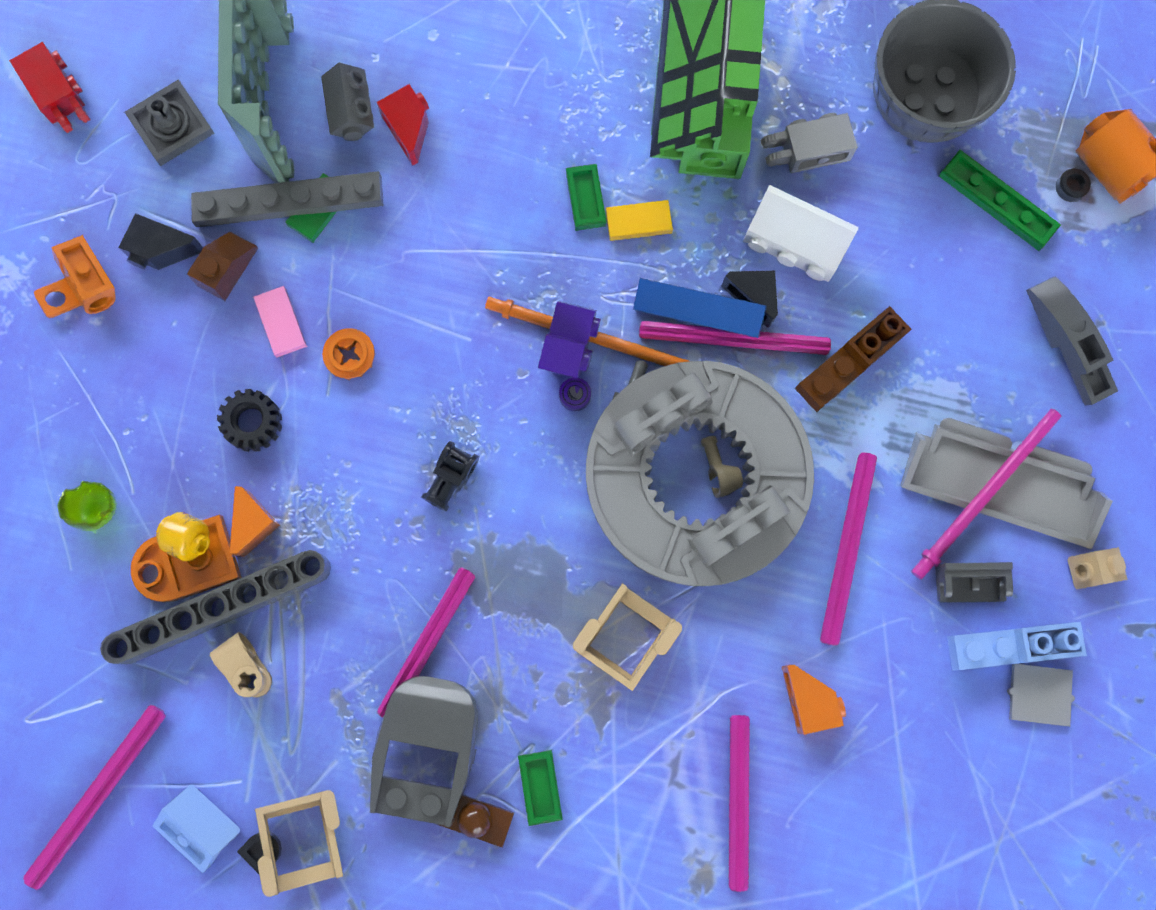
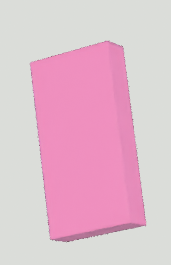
[253,286,307,358]

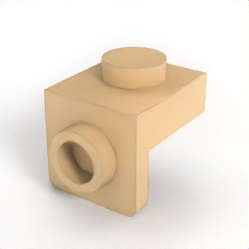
[1067,547,1128,589]

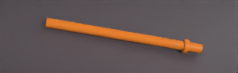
[485,296,689,366]

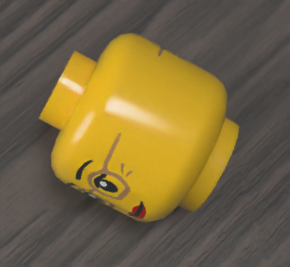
[156,512,210,561]

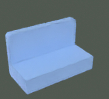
[153,785,240,873]

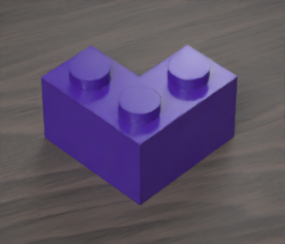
[538,301,601,378]

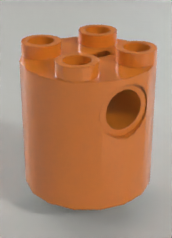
[1075,109,1156,204]

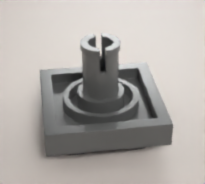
[124,79,215,166]

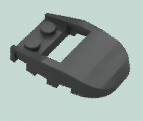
[370,676,478,827]

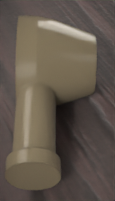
[701,436,743,498]

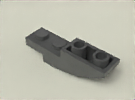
[1026,276,1118,406]

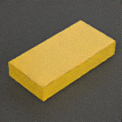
[605,200,673,241]

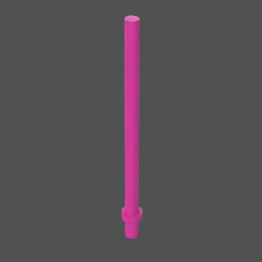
[911,409,1062,580]

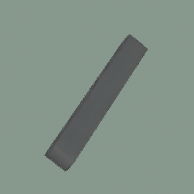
[100,550,331,664]

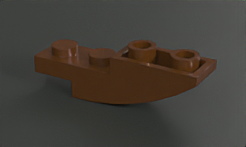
[795,306,912,412]

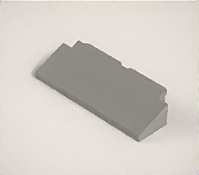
[901,418,1113,549]

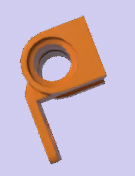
[34,235,116,318]

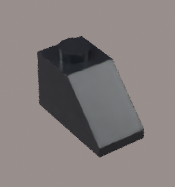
[118,213,203,270]

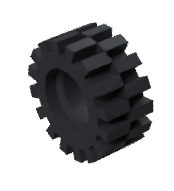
[217,389,282,452]

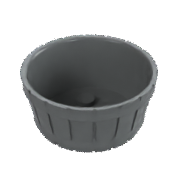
[873,0,1016,143]

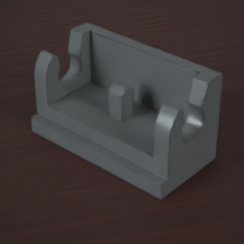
[935,562,1013,602]

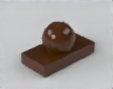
[437,794,514,848]

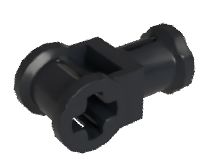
[421,441,480,512]

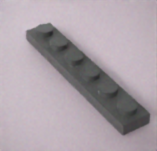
[191,171,383,227]

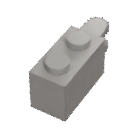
[760,113,858,173]

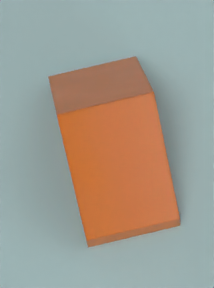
[229,486,280,557]

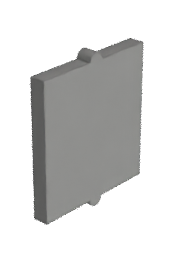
[1007,664,1075,727]

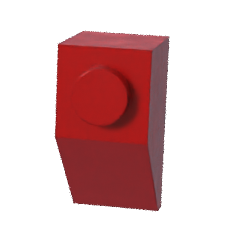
[377,84,429,166]

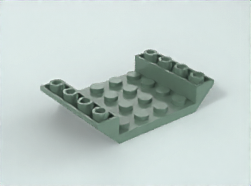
[218,0,294,183]

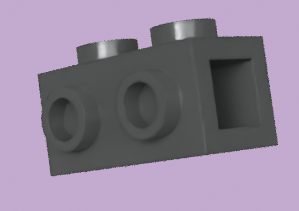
[321,62,374,141]

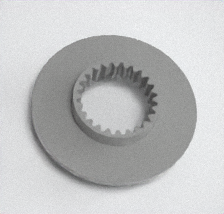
[586,361,814,586]

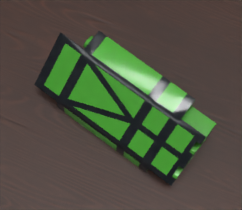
[650,0,765,179]

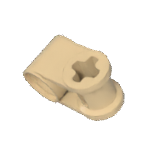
[210,632,272,697]

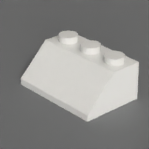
[743,185,859,282]

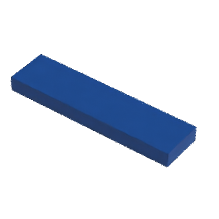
[633,278,767,338]

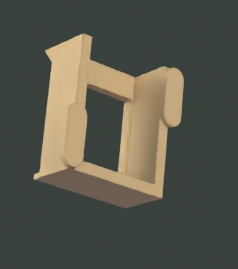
[573,583,682,691]
[255,790,343,897]

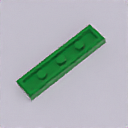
[939,150,1061,251]

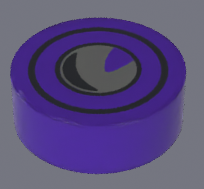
[559,377,591,411]

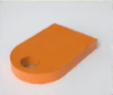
[131,514,242,602]

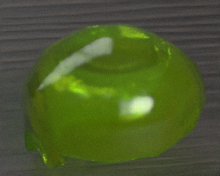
[57,481,117,532]

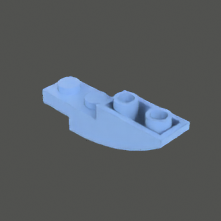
[947,622,1087,671]

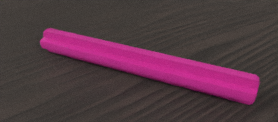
[377,567,475,718]
[729,715,750,892]

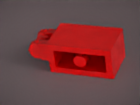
[9,41,91,133]

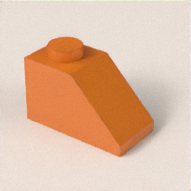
[781,665,846,735]

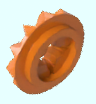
[322,328,375,380]

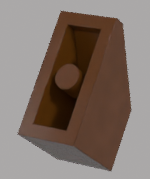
[187,231,258,301]

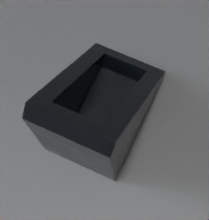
[721,270,778,328]

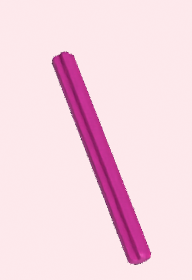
[639,321,831,355]
[820,452,877,646]
[23,705,166,890]

